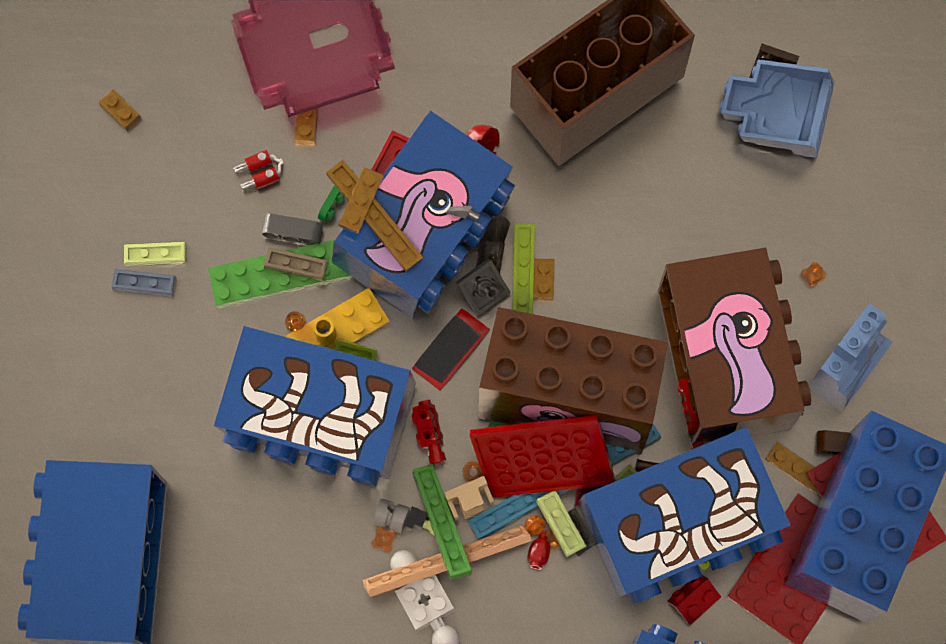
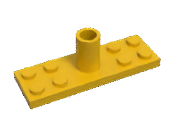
[285,288,390,350]

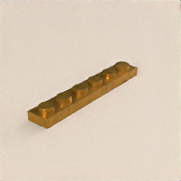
[326,160,423,272]
[766,442,818,494]

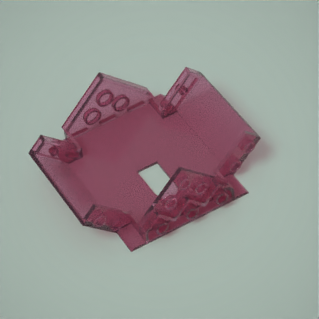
[231,0,395,117]

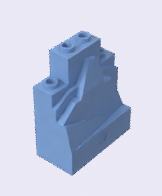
[720,60,835,158]
[809,303,893,412]

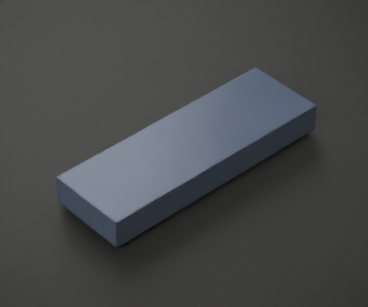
[111,269,176,297]

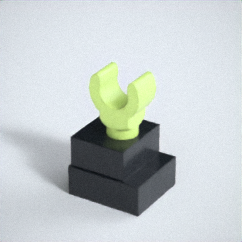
[404,506,435,536]

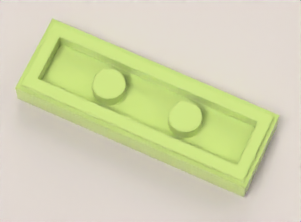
[124,242,186,266]
[536,491,586,557]

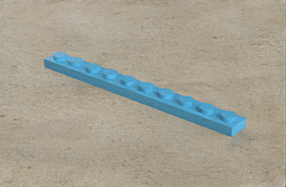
[468,424,661,540]

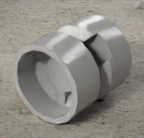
[373,498,410,534]

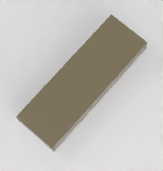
[264,247,329,282]

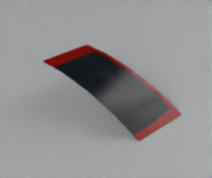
[412,308,490,390]

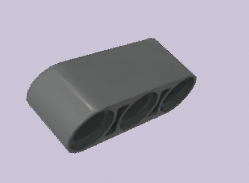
[262,214,323,245]

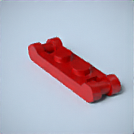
[677,379,705,450]

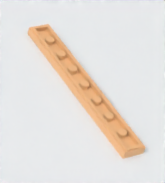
[362,525,531,597]

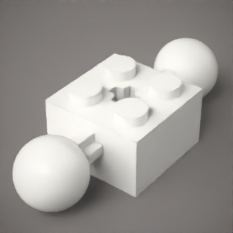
[390,550,460,644]

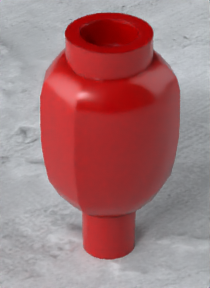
[527,530,550,570]

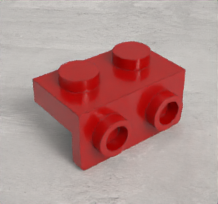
[668,576,721,625]

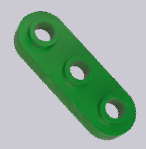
[318,170,354,223]

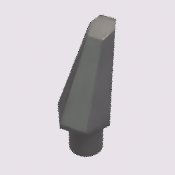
[445,206,481,222]

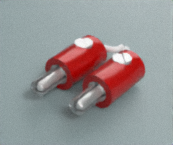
[234,150,283,191]

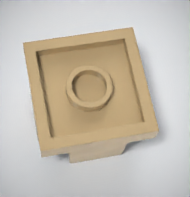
[444,476,494,521]

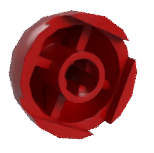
[466,125,500,155]

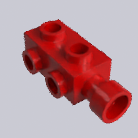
[412,400,446,465]

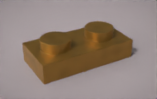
[99,89,141,131]
[294,104,318,144]
[533,258,555,300]

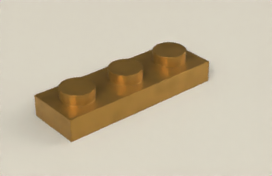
[339,167,383,234]

